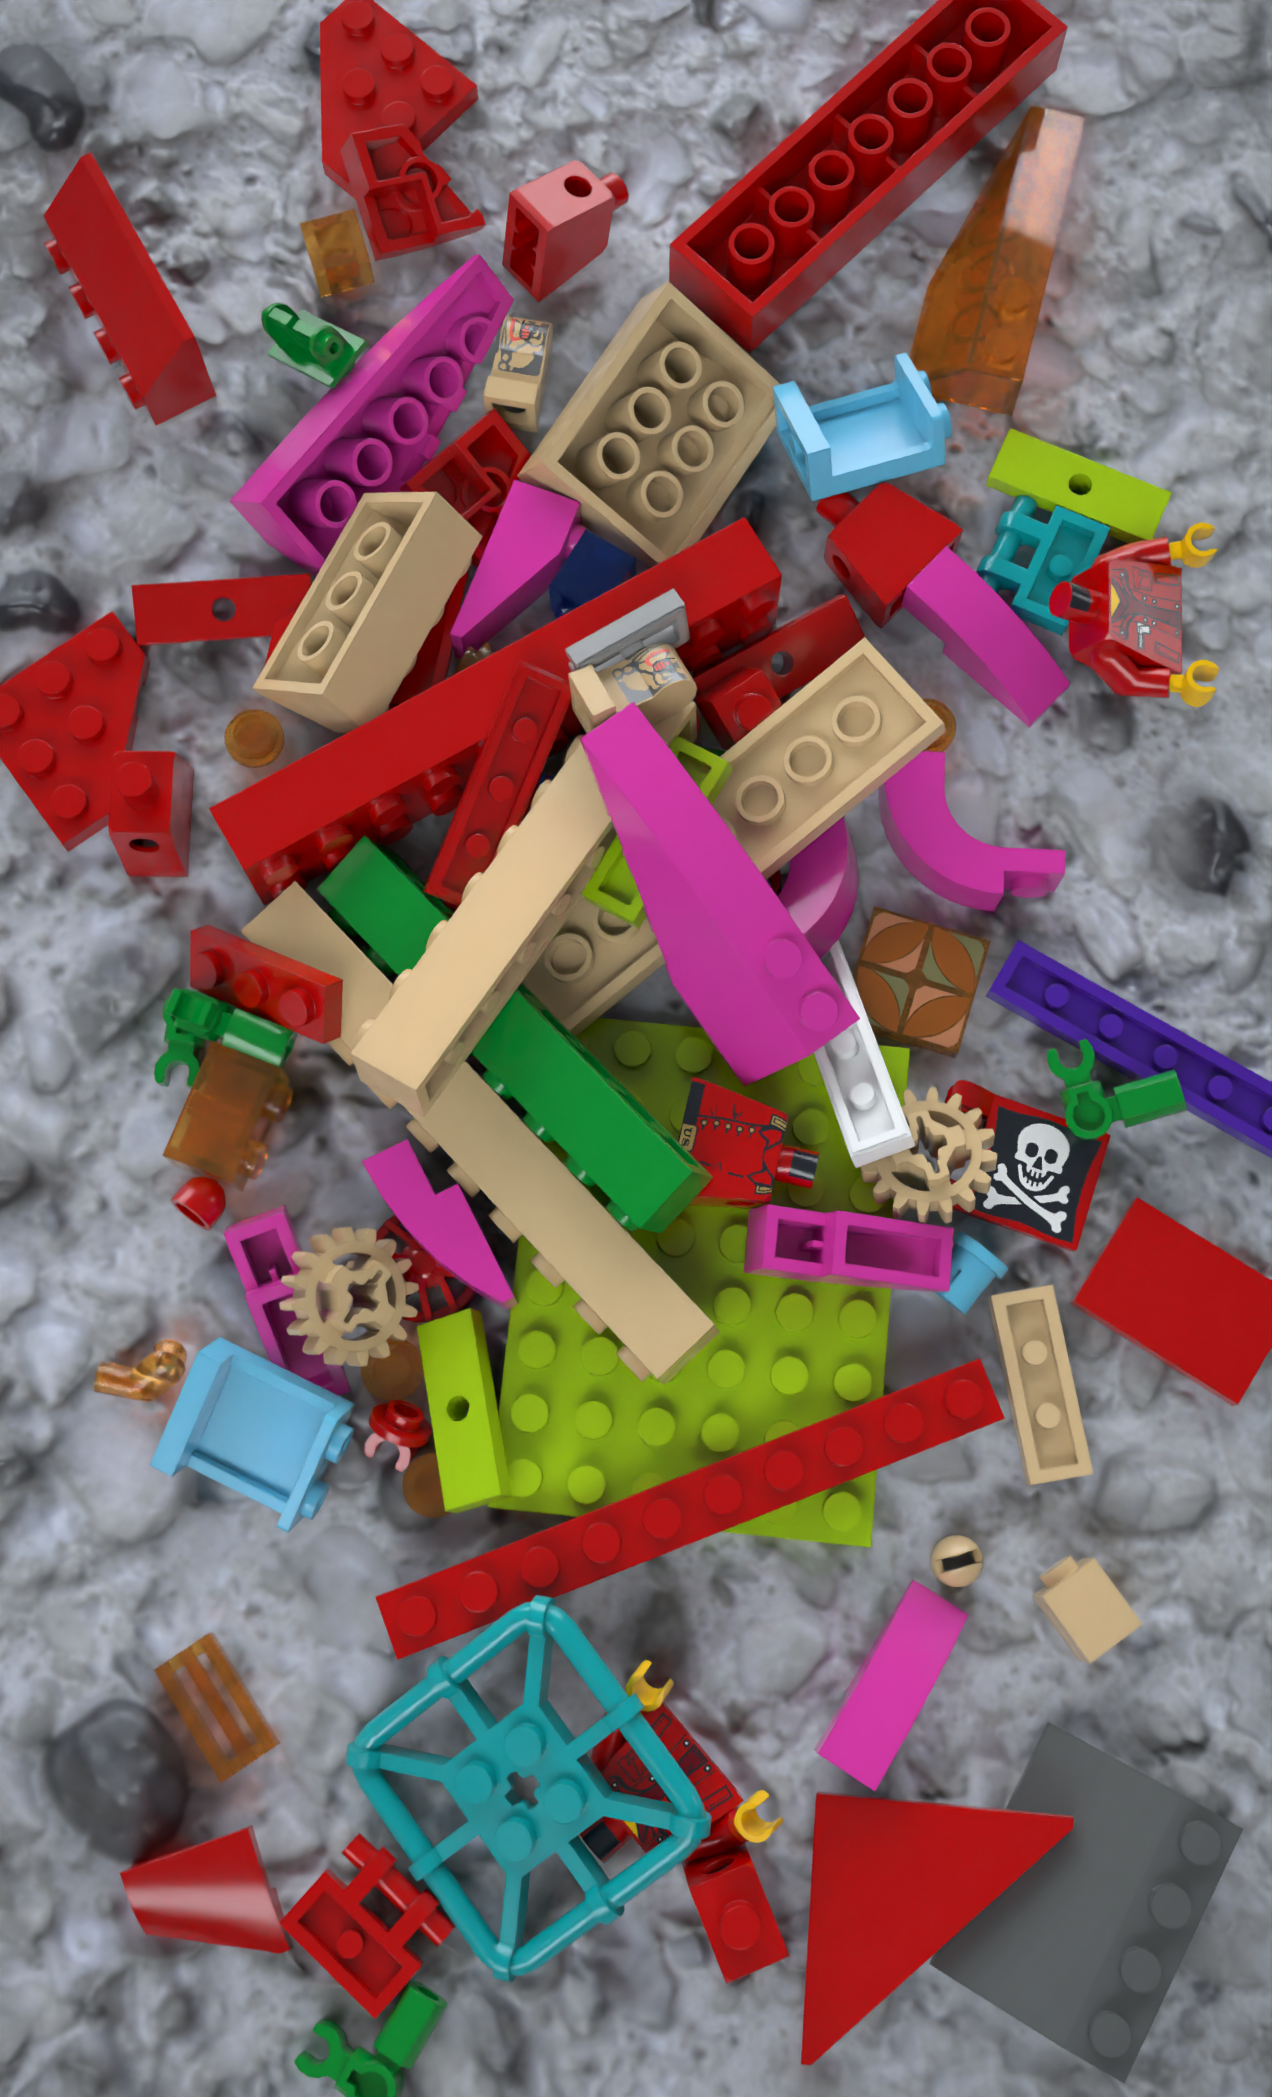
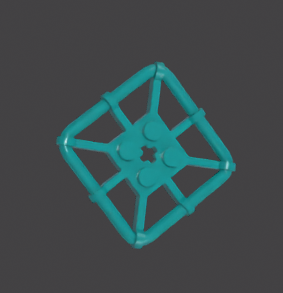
[345,1595,712,1983]

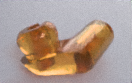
[94,1340,187,1402]

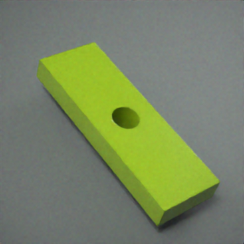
[985,428,1172,543]
[417,1308,512,1514]

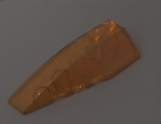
[909,105,1085,416]

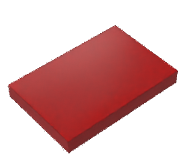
[1070,1197,1272,1406]

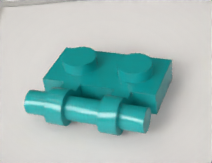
[976,495,1110,636]

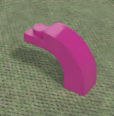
[878,751,1065,911]
[778,816,859,959]

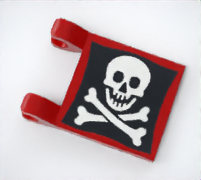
[917,1080,1111,1252]

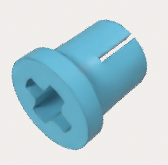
[935,1231,1009,1315]

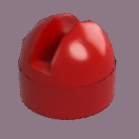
[171,1176,226,1231]

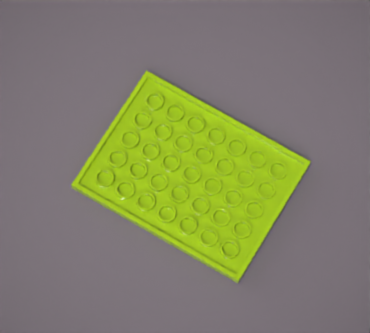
[488,1018,910,1548]

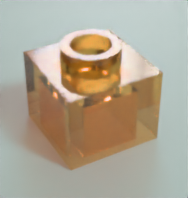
[300,209,375,297]

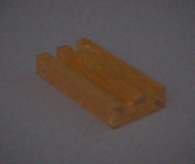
[154,1632,280,1783]

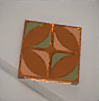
[853,906,991,1058]

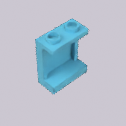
[773,352,952,501]
[150,1337,355,1533]

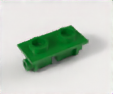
[261,303,368,389]

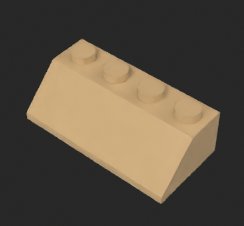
[252,492,482,733]

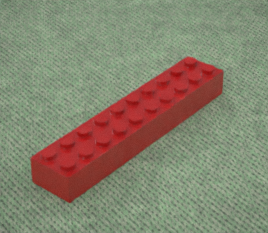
[208,517,782,906]

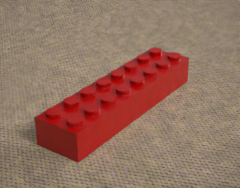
[669,0,1068,354]

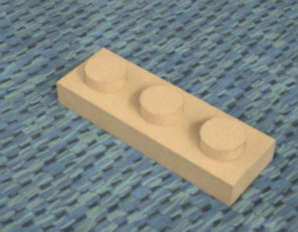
[988,1285,1093,1486]

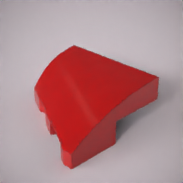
[340,123,486,261]
[399,408,531,568]
[120,1825,293,1954]

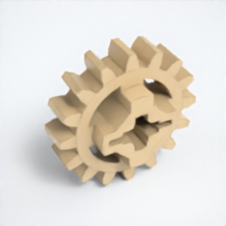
[861,1087,997,1224]
[279,1227,419,1366]

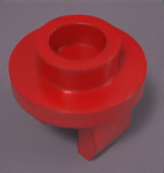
[364,1400,432,1472]

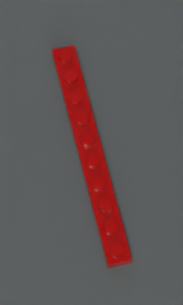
[375,1358,1005,1660]

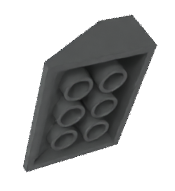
[930,1722,1243,2083]

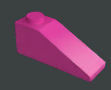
[450,480,588,661]

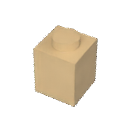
[1032,1555,1143,1663]

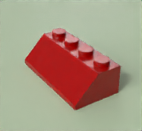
[43,152,216,426]

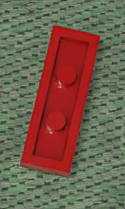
[190,925,343,1044]

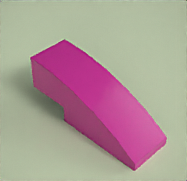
[902,546,1071,728]
[362,1139,517,1310]
[744,1204,954,1292]
[223,1205,351,1396]
[814,1579,969,1791]

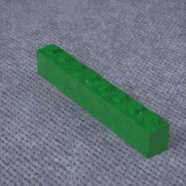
[317,835,713,1233]

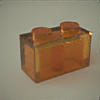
[163,1041,293,1192]

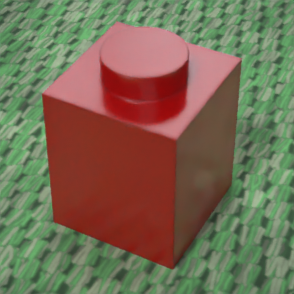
[693,667,782,751]

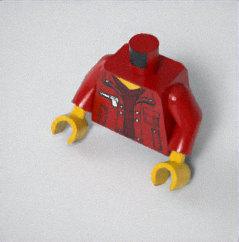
[1049,522,1219,707]
[580,1660,784,1864]

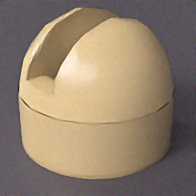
[930,1535,983,1587]

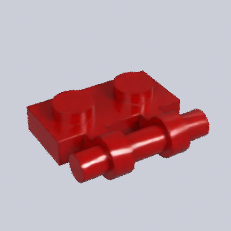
[279,1832,455,2019]

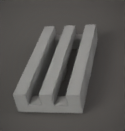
[565,588,690,672]

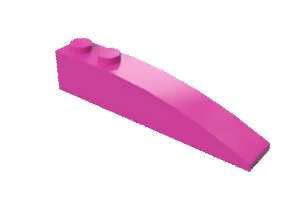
[229,254,514,577]
[580,702,860,1086]

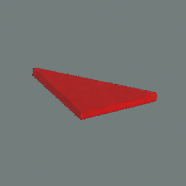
[801,1791,1074,2066]

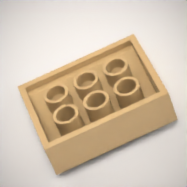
[517,281,780,567]

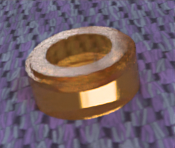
[402,1453,452,1518]

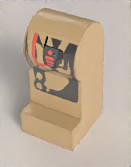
[483,315,553,433]
[568,643,697,733]

